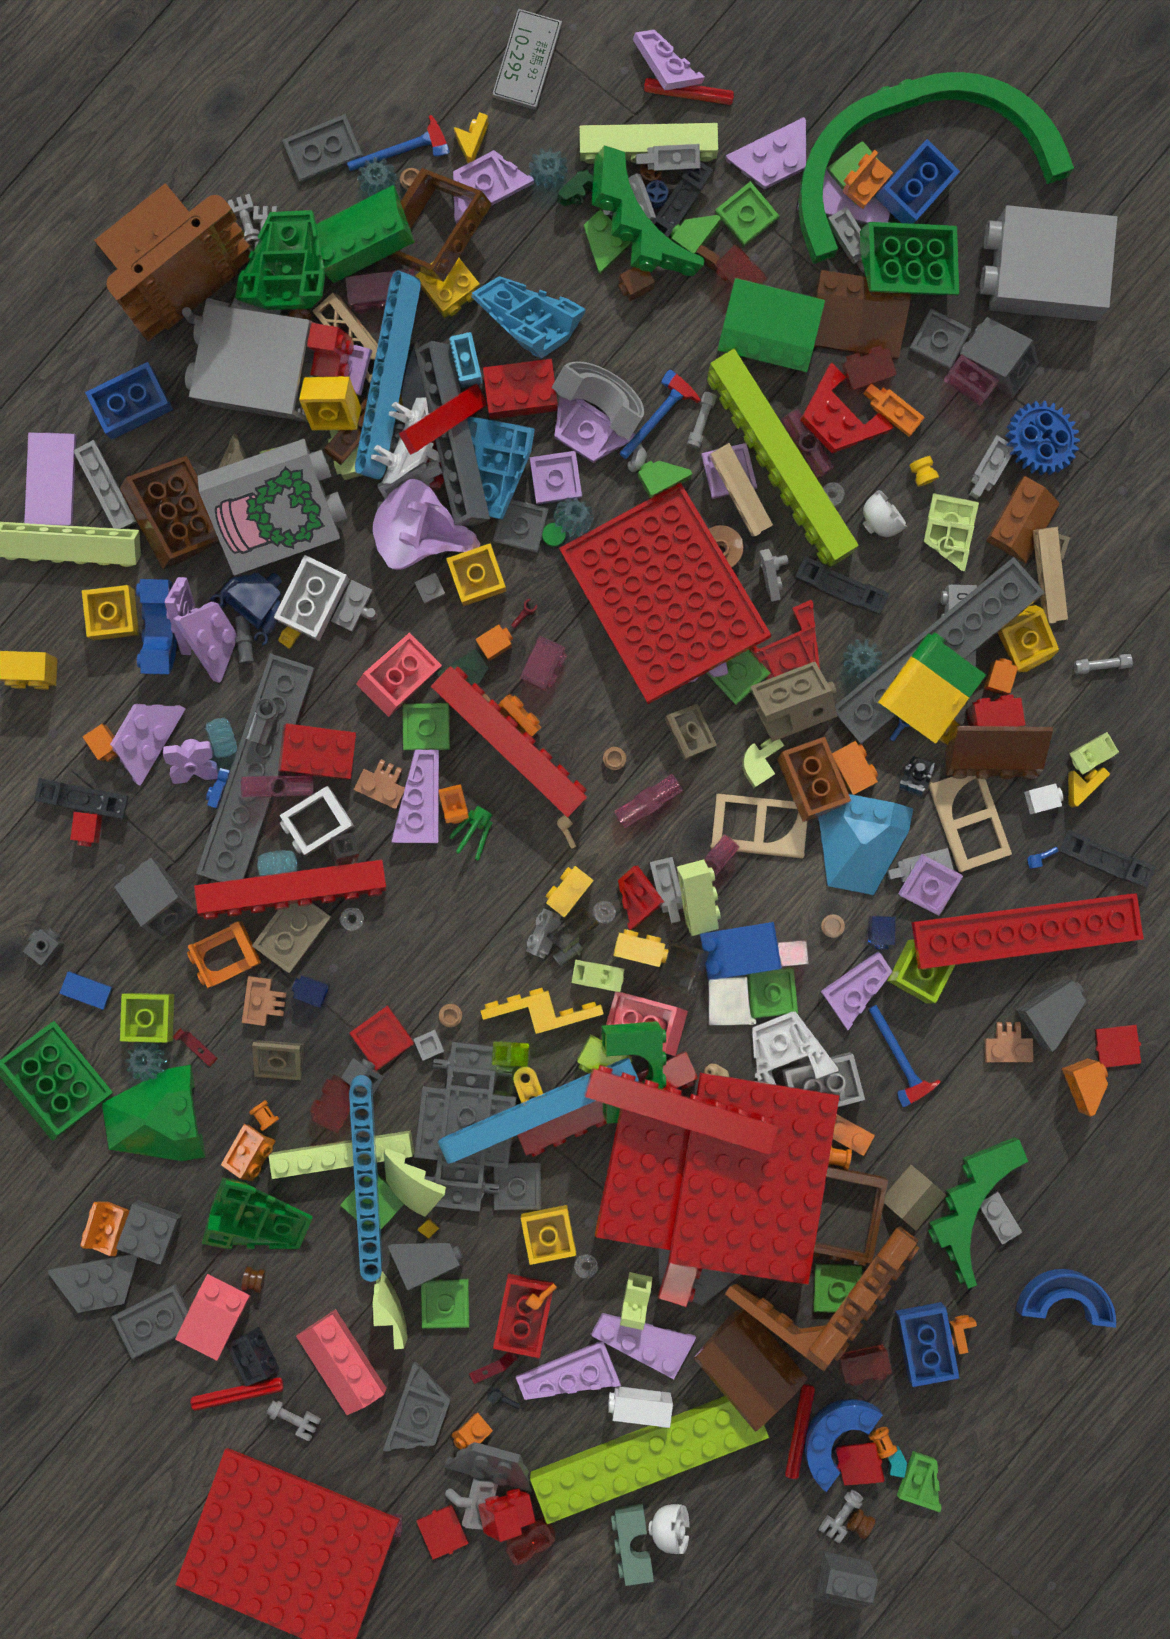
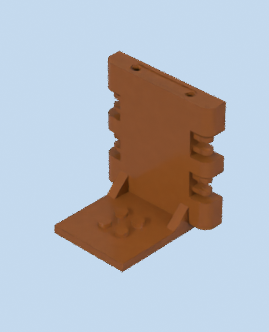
[94,183,252,342]
[725,1226,919,1371]

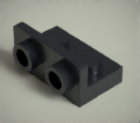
[226,1327,279,1387]

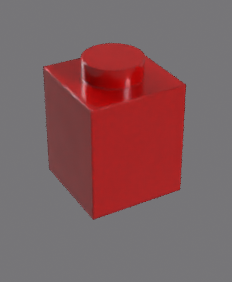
[70,812,102,847]

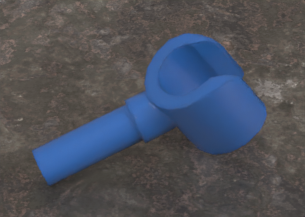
[889,718,910,741]
[1028,847,1059,868]

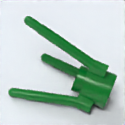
[449,806,493,861]

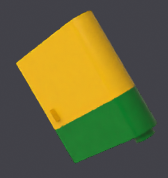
[878,632,986,744]

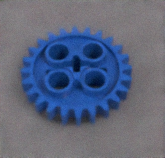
[1005,401,1080,475]

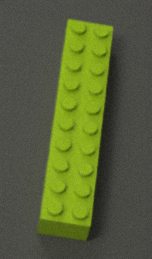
[707,349,859,568]
[530,1396,769,1524]

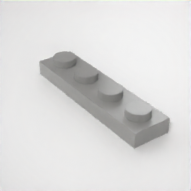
[73,440,138,529]

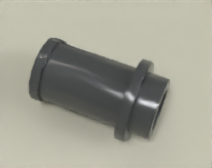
[553,939,583,967]

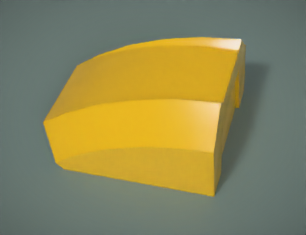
[998,605,1059,672]

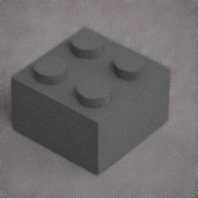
[116,1200,182,1265]

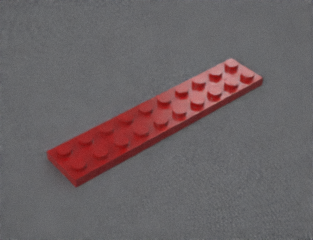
[911,893,1143,969]

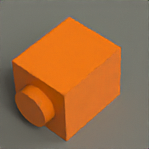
[476,625,513,661]
[984,658,1018,696]
[83,724,118,762]

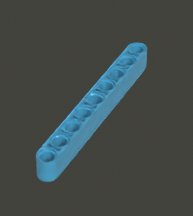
[355,271,421,480]
[438,1058,639,1164]
[349,1075,383,1282]

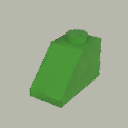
[670,215,721,254]
[638,461,692,499]

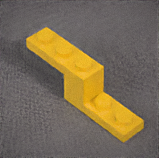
[481,988,603,1034]

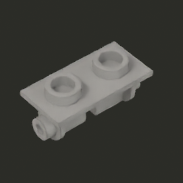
[526,908,562,959]

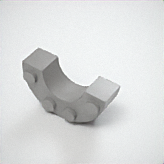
[551,362,644,440]

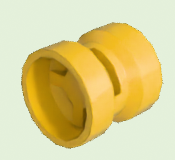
[909,456,939,487]

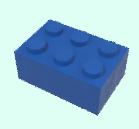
[874,139,960,224]
[85,362,173,440]
[895,1302,959,1387]

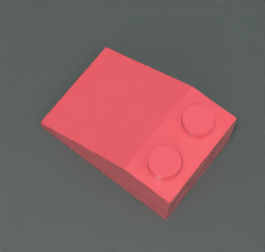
[356,633,442,717]
[606,991,688,1056]
[175,1274,251,1361]

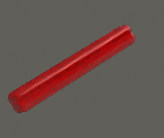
[644,78,734,105]
[191,1377,284,1411]
[785,1384,815,1479]

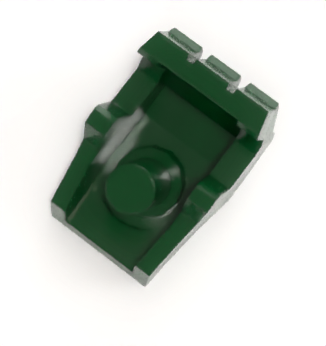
[557,170,594,207]

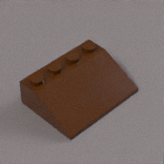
[814,270,911,359]
[120,456,220,569]
[945,726,1053,780]
[693,1308,808,1432]

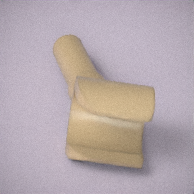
[557,815,576,848]

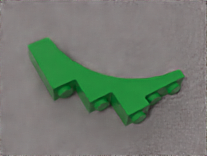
[592,145,704,276]
[928,1137,1028,1289]

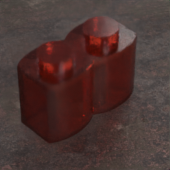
[506,1517,555,1565]

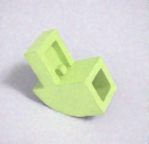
[1069,732,1119,774]
[742,739,784,788]
[571,960,624,992]
[620,1272,652,1330]

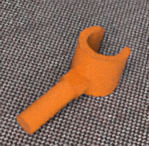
[526,1283,557,1310]

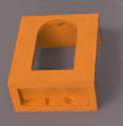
[187,921,262,988]

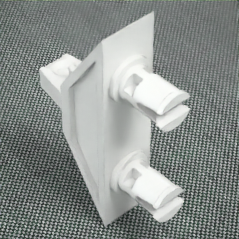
[371,398,440,484]

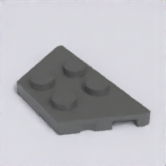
[659,1248,740,1306]
[48,1254,139,1313]
[383,1362,451,1451]
[444,1442,533,1492]

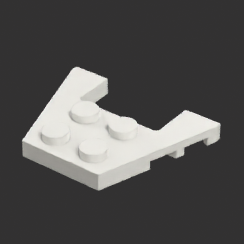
[752,1012,839,1085]

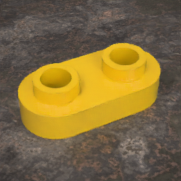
[513,1067,543,1103]

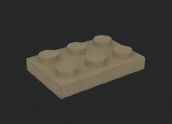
[252,903,332,973]

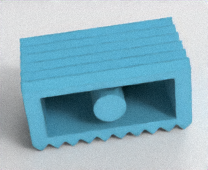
[449,332,483,388]

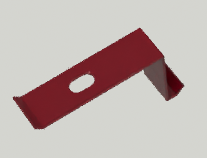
[173,1028,218,1067]
[469,1352,517,1384]

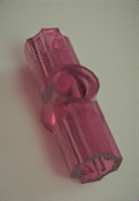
[781,409,834,479]
[614,774,683,828]
[240,775,313,797]
[702,834,740,877]

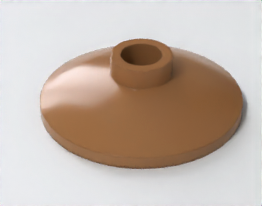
[709,525,743,568]

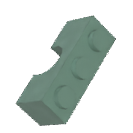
[611,1503,654,1586]

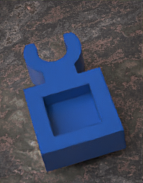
[206,768,230,808]

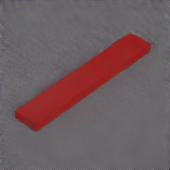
[399,383,487,455]

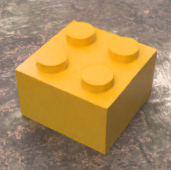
[299,376,361,430]
[446,544,506,606]
[82,585,139,641]
[0,651,57,690]
[521,1205,576,1265]

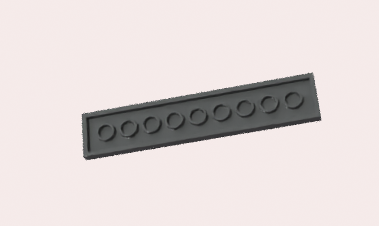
[835,557,1045,744]
[196,653,315,882]

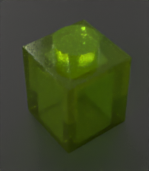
[492,1041,529,1067]

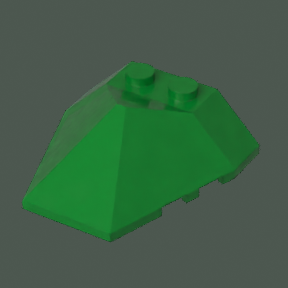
[235,210,325,310]
[102,1065,206,1161]
[202,1178,313,1249]

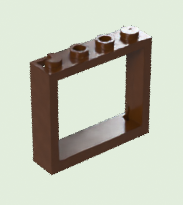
[386,168,492,282]
[813,1166,888,1266]

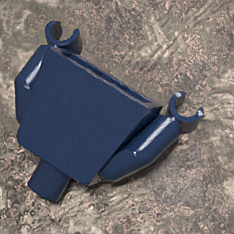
[211,572,282,645]

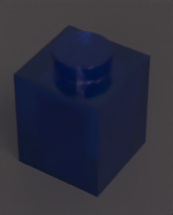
[868,916,896,949]
[292,975,330,1007]

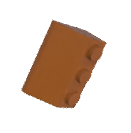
[986,476,1060,564]
[777,737,851,822]

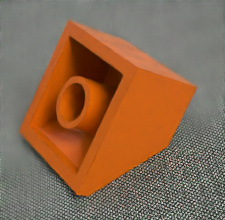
[1062,1058,1108,1117]

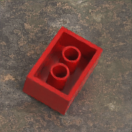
[483,359,558,420]
[278,723,356,780]
[493,1273,553,1358]

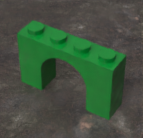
[602,1021,666,1123]

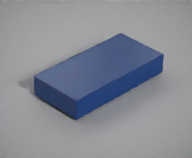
[59,971,113,1009]

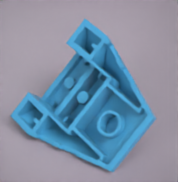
[471,276,586,359]
[467,416,535,519]
[818,794,913,895]

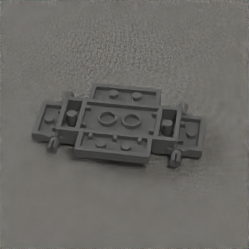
[414,1042,516,1211]

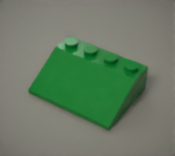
[316,185,415,283]
[860,222,959,296]
[717,278,825,372]
[0,1021,113,1141]

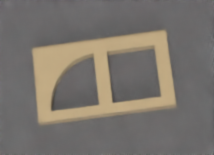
[929,776,1012,873]
[710,794,807,859]

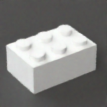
[274,555,350,641]

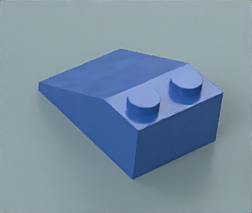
[700,922,782,980]

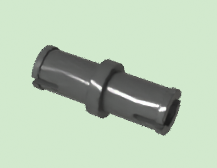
[234,616,254,664]

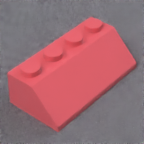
[296,1309,387,1415]

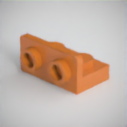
[842,150,893,209]
[221,1124,275,1181]

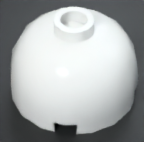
[863,490,907,537]
[649,1504,689,1554]

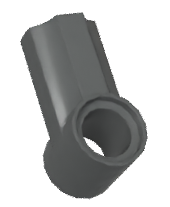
[246,698,280,745]

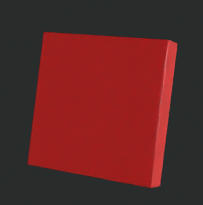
[350,1006,415,1071]

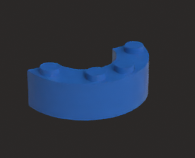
[136,579,177,674]
[1016,1269,1116,1328]
[804,1399,883,1492]

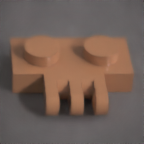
[354,759,405,810]
[242,976,286,1026]
[984,1022,1033,1062]

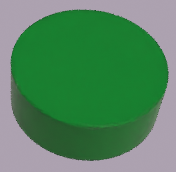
[542,523,566,547]

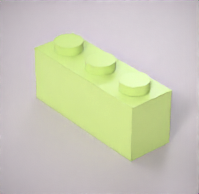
[677,860,721,936]

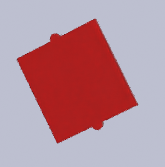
[1095,1025,1141,1067]
[836,1443,885,1485]
[416,1505,469,1559]

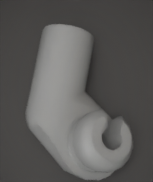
[627,441,647,472]

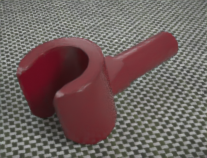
[511,599,537,628]

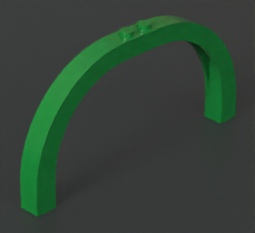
[798,72,1074,264]

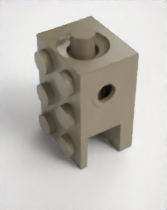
[750,662,837,742]

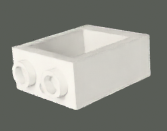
[280,786,354,856]
[608,1386,673,1428]

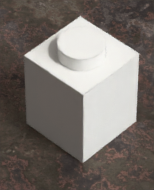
[1024,784,1063,814]

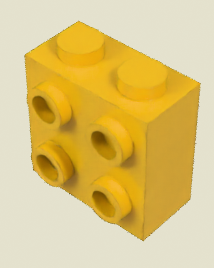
[415,258,480,318]
[545,866,594,918]
[613,929,668,967]

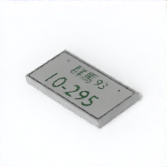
[492,9,562,110]

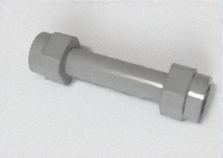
[687,392,717,449]
[1074,654,1133,675]

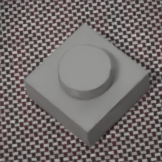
[415,573,446,604]
[413,1029,445,1060]

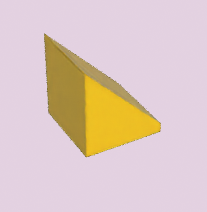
[278,626,301,649]
[418,1218,439,1239]

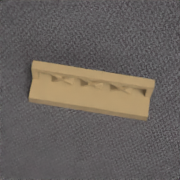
[313,293,378,383]
[708,443,773,536]
[1033,527,1068,623]

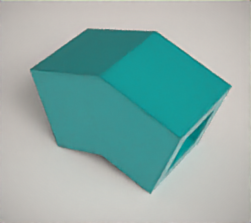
[888,1446,907,1478]

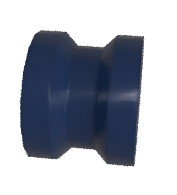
[646,180,668,209]

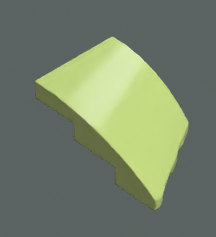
[924,493,979,571]
[384,1148,446,1217]
[373,1272,408,1349]

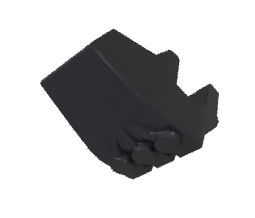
[899,756,936,799]

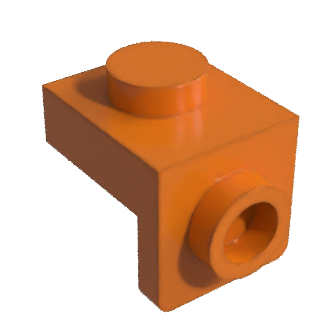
[438,784,469,824]
[949,1315,977,1354]
[451,1413,493,1450]

